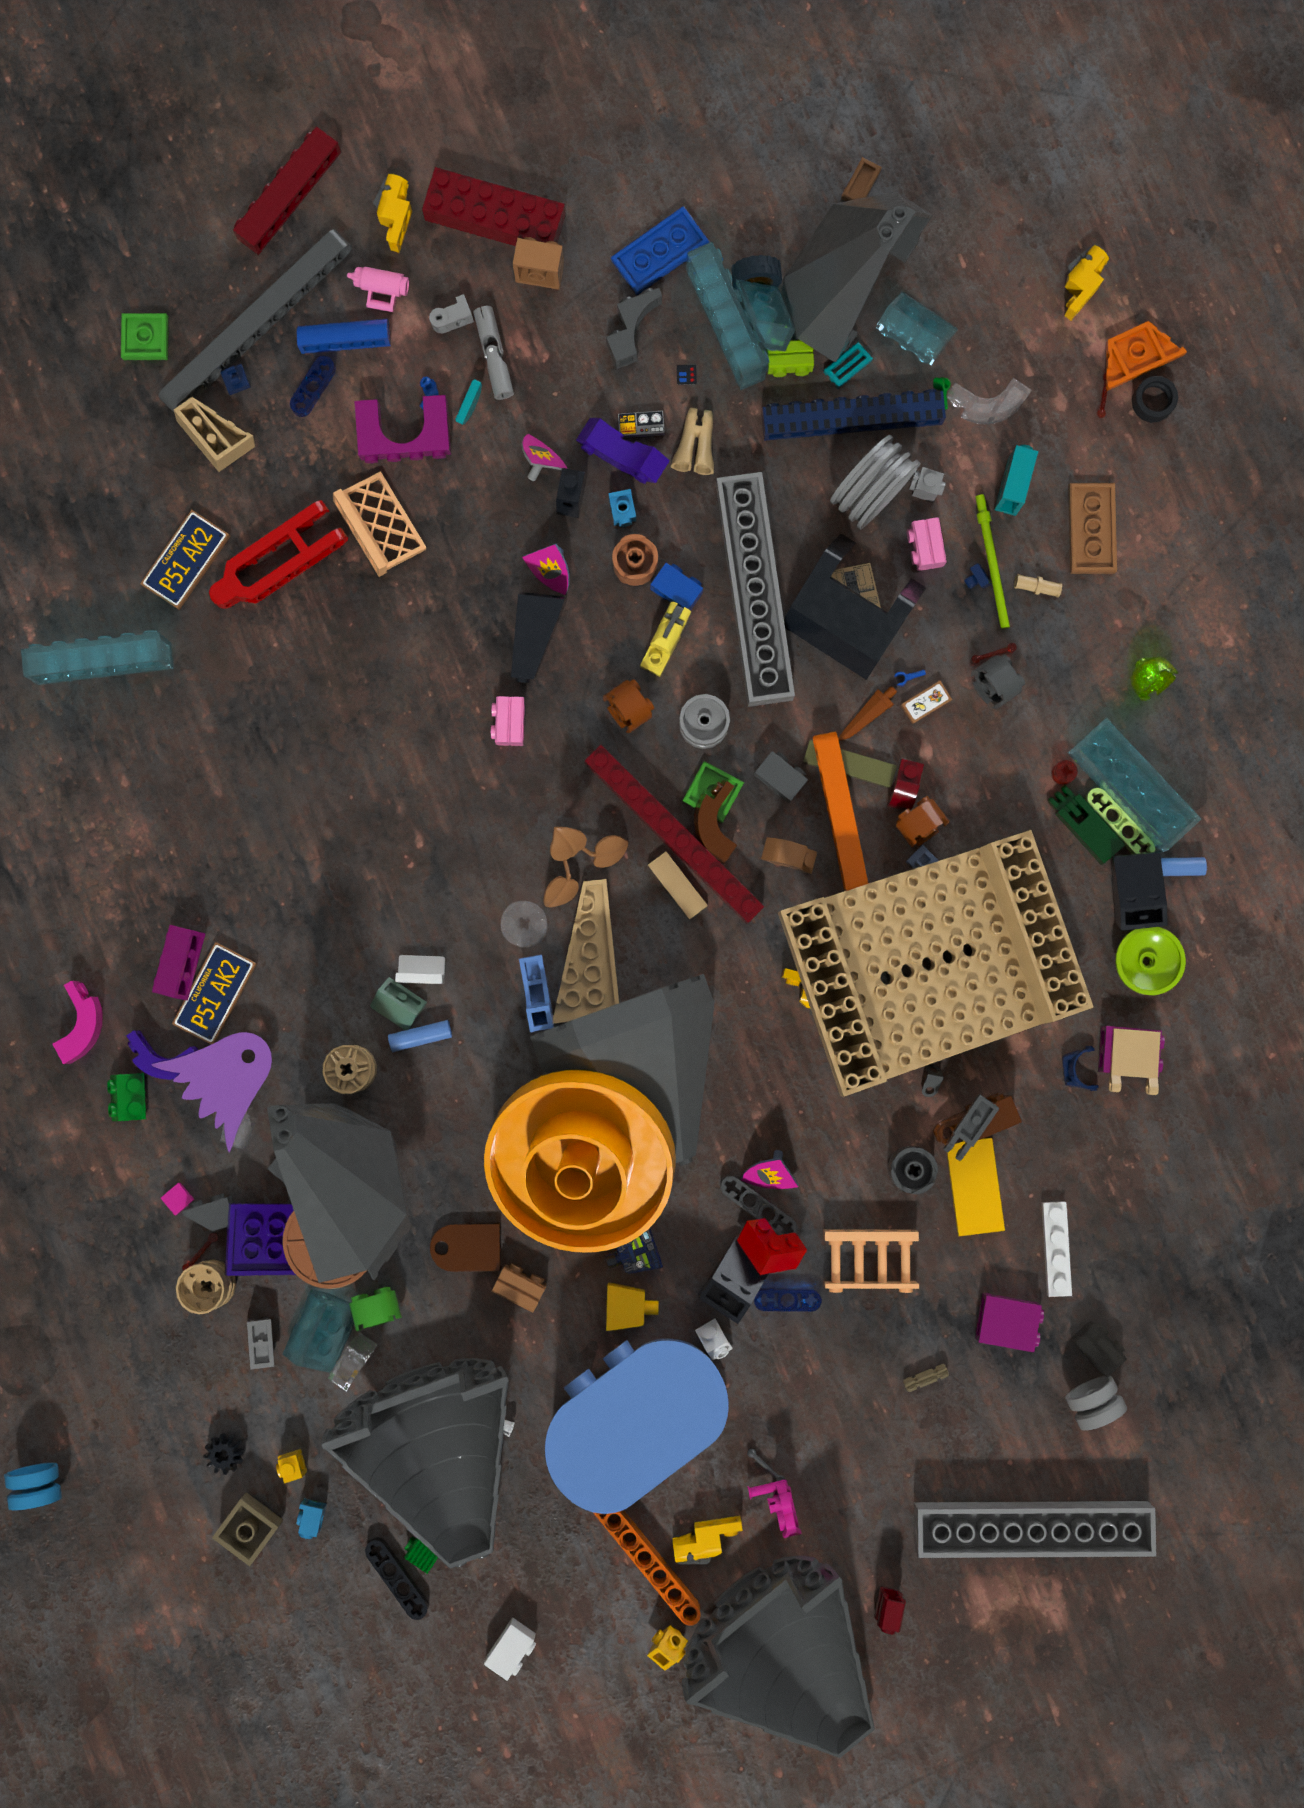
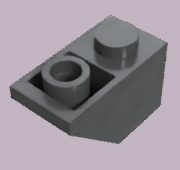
[182,1193,234,1231]

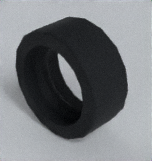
[1132,376,1178,423]

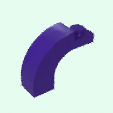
[126,1030,198,1080]

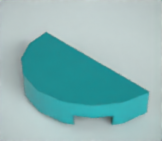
[455,379,482,425]

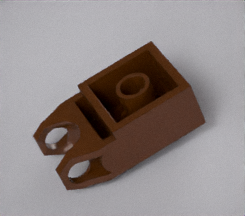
[932,1092,1022,1144]

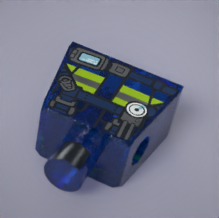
[605,1228,663,1274]

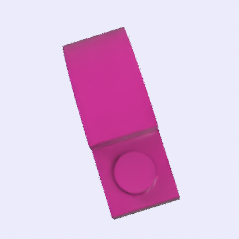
[53,981,103,1064]

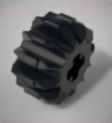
[203,1433,245,1475]

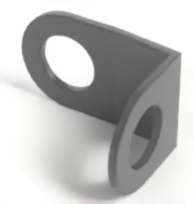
[922,1065,943,1097]

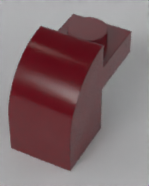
[887,759,924,811]

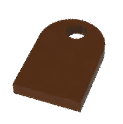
[430,1223,501,1272]

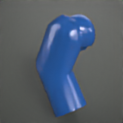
[419,376,439,409]

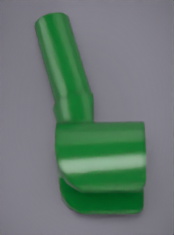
[933,377,951,410]

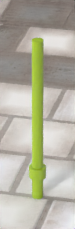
[975,494,1010,629]

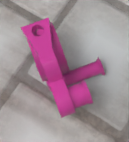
[747,1479,801,1538]

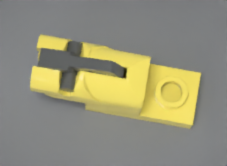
[640,602,691,677]

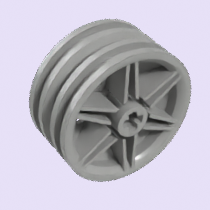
[830,435,921,530]

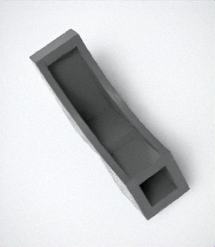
[606,288,662,369]

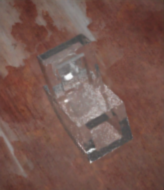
[327,1332,378,1391]

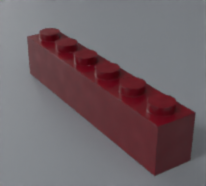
[233,126,341,255]

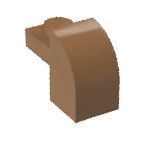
[761,837,817,874]

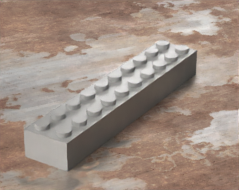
[716,472,795,707]
[914,1501,1156,1558]

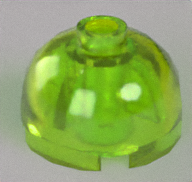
[1130,657,1178,701]

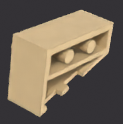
[174,397,255,472]

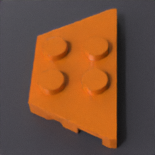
[1106,321,1187,391]

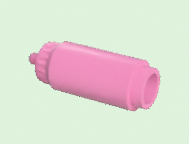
[347,267,409,312]

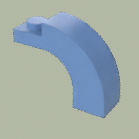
[519,954,554,1032]

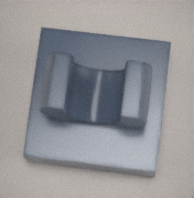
[905,845,939,869]

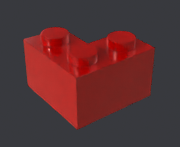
[737,1218,807,1275]

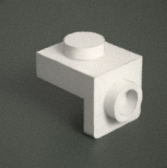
[695,1318,732,1360]

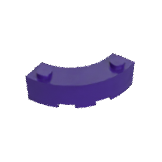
[576,418,670,484]

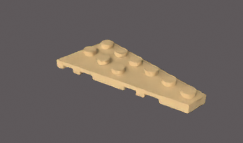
[553,879,619,1024]

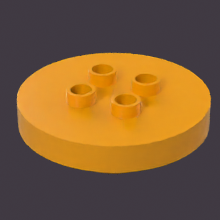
[484,1070,676,1253]

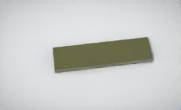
[803,740,897,788]

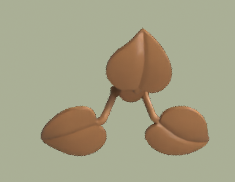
[543,827,628,908]

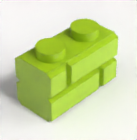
[766,340,814,377]

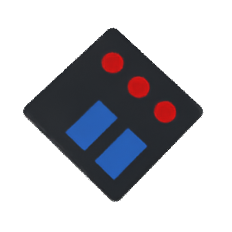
[677,365,697,385]

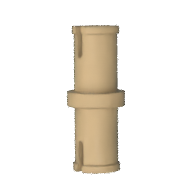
[1014,574,1062,597]

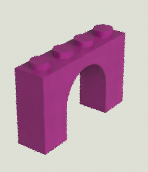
[354,395,451,463]

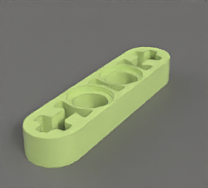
[1085,788,1155,854]

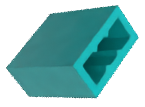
[994,445,1038,516]

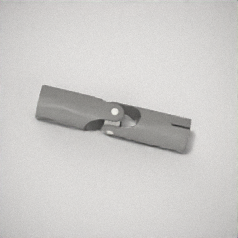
[473,306,514,400]

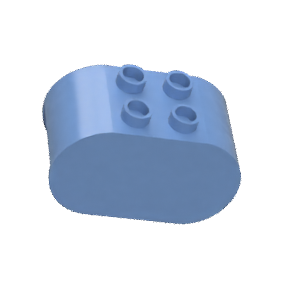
[545,1338,728,1514]

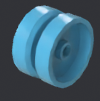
[4,1463,62,1510]

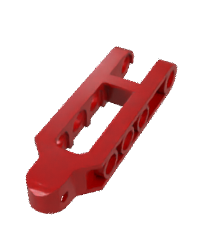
[209,500,348,609]

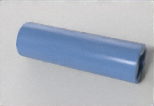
[1161,857,1207,876]
[388,1020,452,1052]

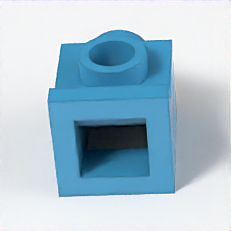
[608,489,636,527]
[296,1498,327,1539]

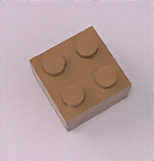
[513,237,564,290]

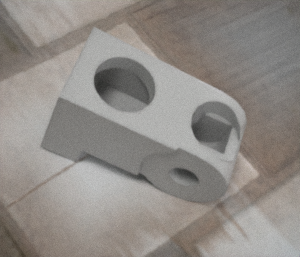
[429,294,474,334]

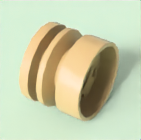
[323,1045,377,1094]
[176,1259,236,1314]

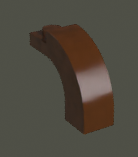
[694,780,737,864]

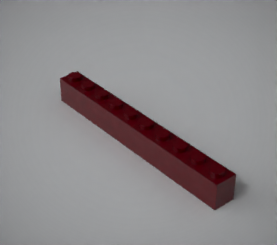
[585,745,764,924]

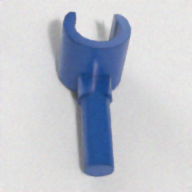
[894,670,926,687]

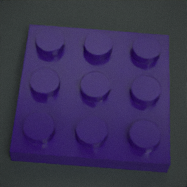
[225,1203,296,1276]

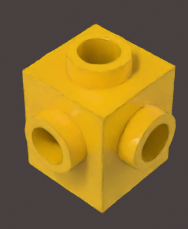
[647,1625,688,1671]

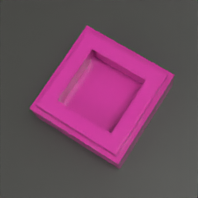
[161,1182,195,1216]

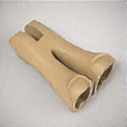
[671,408,714,475]

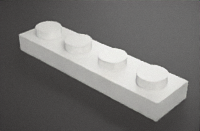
[1041,1201,1072,1297]

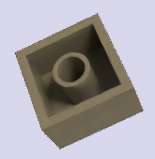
[212,1492,284,1566]

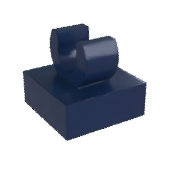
[220,364,251,395]
[964,563,992,589]

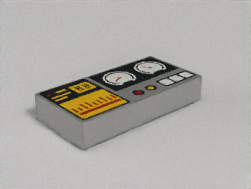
[618,411,665,438]

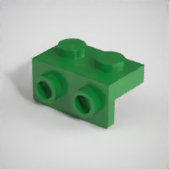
[107,1073,146,1121]

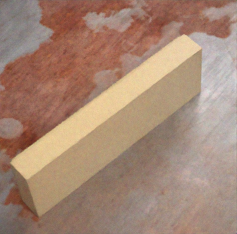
[648,852,708,920]

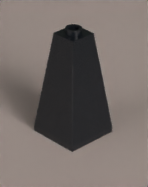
[511,592,567,683]

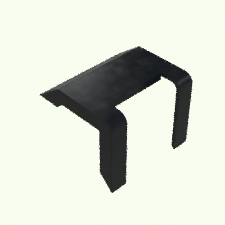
[784,534,926,680]

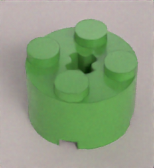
[349,1287,402,1331]

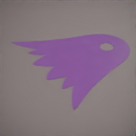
[152,1032,272,1152]

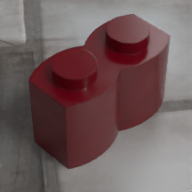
[874,1587,906,1635]

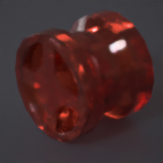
[1051,760,1078,785]

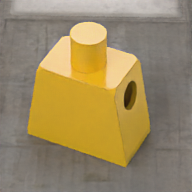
[606,1283,659,1331]

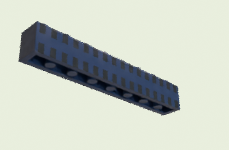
[761,389,946,441]

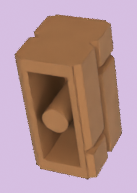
[491,1263,547,1313]

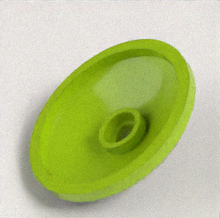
[1115,927,1186,995]

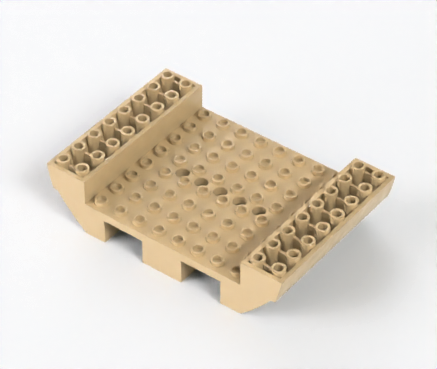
[778,830,1093,1097]

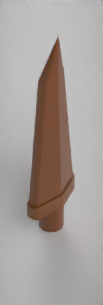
[838,686,897,741]

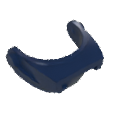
[1062,1046,1099,1091]

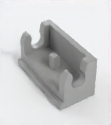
[247,1317,274,1370]

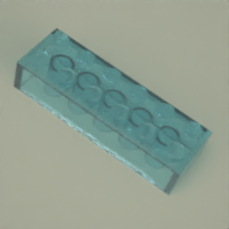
[686,242,769,390]
[21,630,174,685]
[1067,718,1201,853]

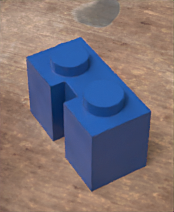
[650,563,703,611]

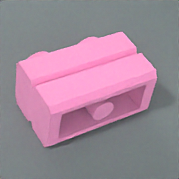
[907,517,947,571]
[491,696,525,746]

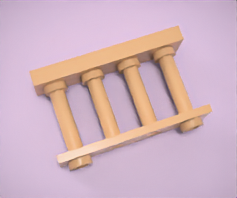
[823,1229,919,1293]

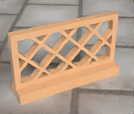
[333,471,426,577]

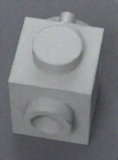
[909,467,946,502]

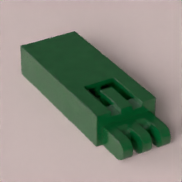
[1047,785,1125,865]

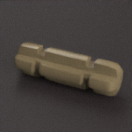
[903,1364,949,1392]

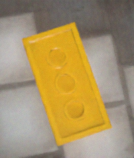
[946,1137,1005,1236]

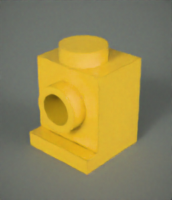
[276,1449,307,1483]

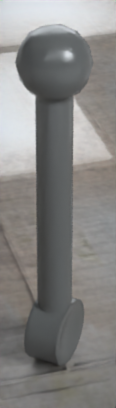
[747,1449,785,1481]

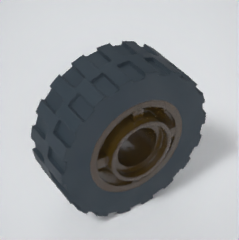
[731,255,782,294]

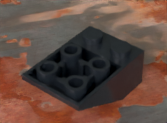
[1113,852,1168,930]
[698,1236,768,1324]

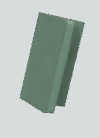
[370,977,427,1030]

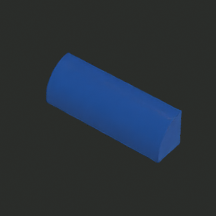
[297,318,391,354]

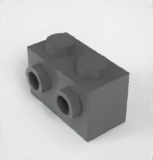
[754,751,808,803]

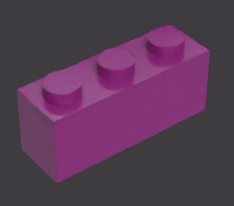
[152,925,206,1001]

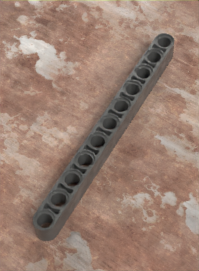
[159,229,352,414]

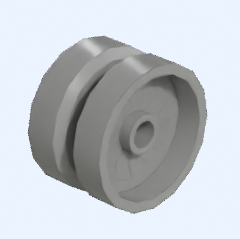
[679,694,730,749]
[1065,1376,1127,1431]

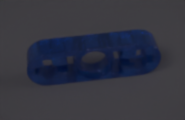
[290,356,336,417]
[754,1289,822,1312]

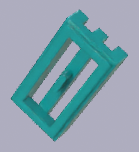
[823,342,873,389]

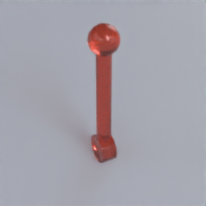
[1097,373,1107,418]
[971,643,1017,664]
[182,1233,218,1271]

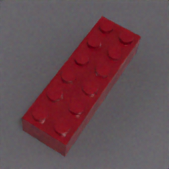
[422,167,566,246]

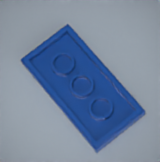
[611,206,709,296]

